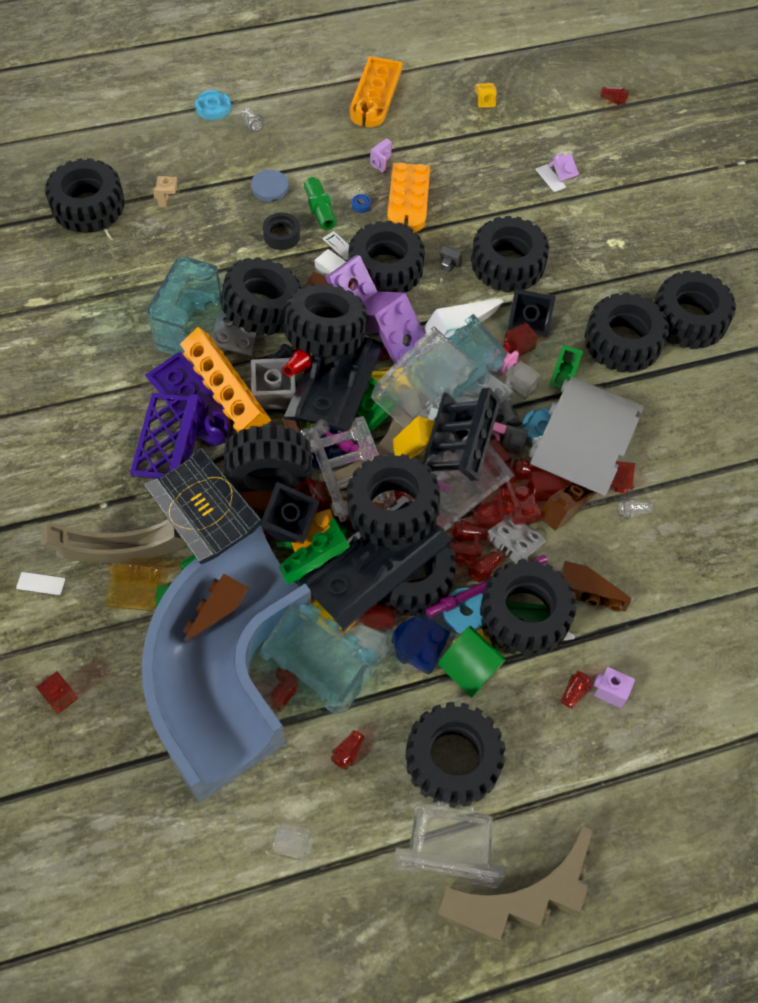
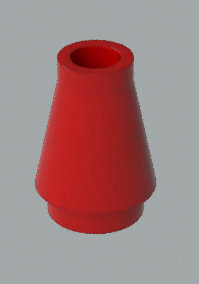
[283,350,312,377]

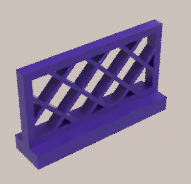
[130,393,205,479]

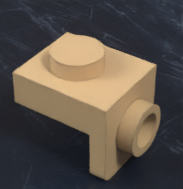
[154,176,177,208]

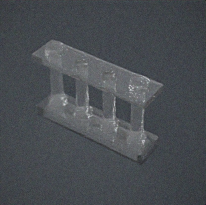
[308,416,396,522]

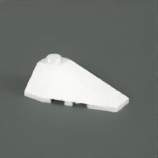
[423,298,504,342]

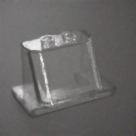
[392,802,506,889]

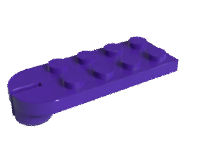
[145,351,237,446]

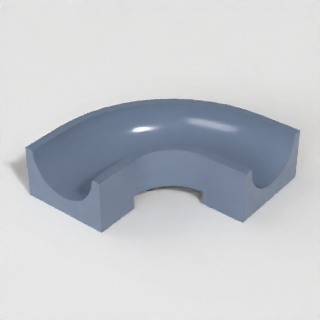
[142,526,312,803]

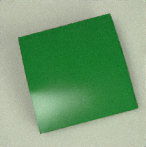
[437,625,506,698]

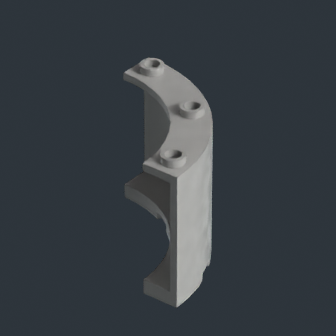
[529,377,644,496]

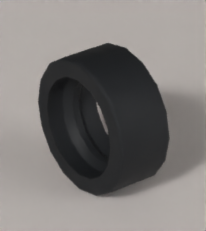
[263,212,300,250]

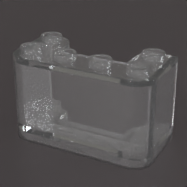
[371,326,474,429]
[404,435,515,531]

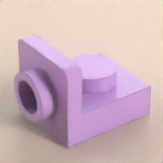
[370,138,392,173]

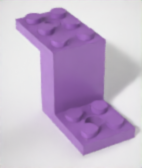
[325,255,431,370]

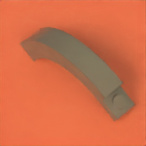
[41,519,187,563]

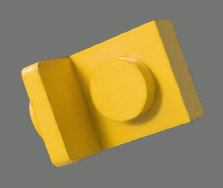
[475,83,496,108]

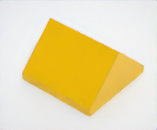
[393,416,435,459]

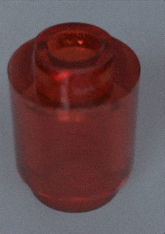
[359,605,396,633]

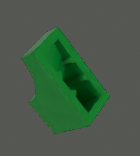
[549,344,584,389]

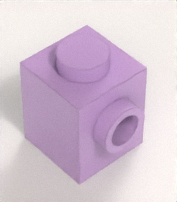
[593,666,635,708]

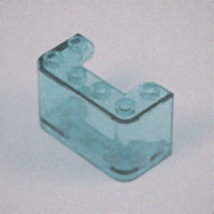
[146,257,221,359]
[257,603,380,715]

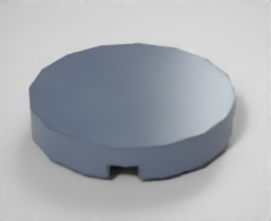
[251,170,289,202]

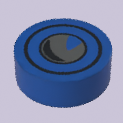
[352,194,371,213]

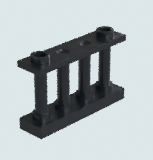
[421,387,501,481]

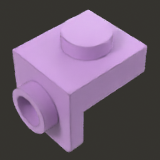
[548,153,579,182]

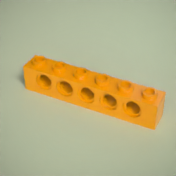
[180,327,271,432]

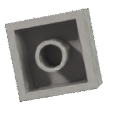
[251,358,296,409]

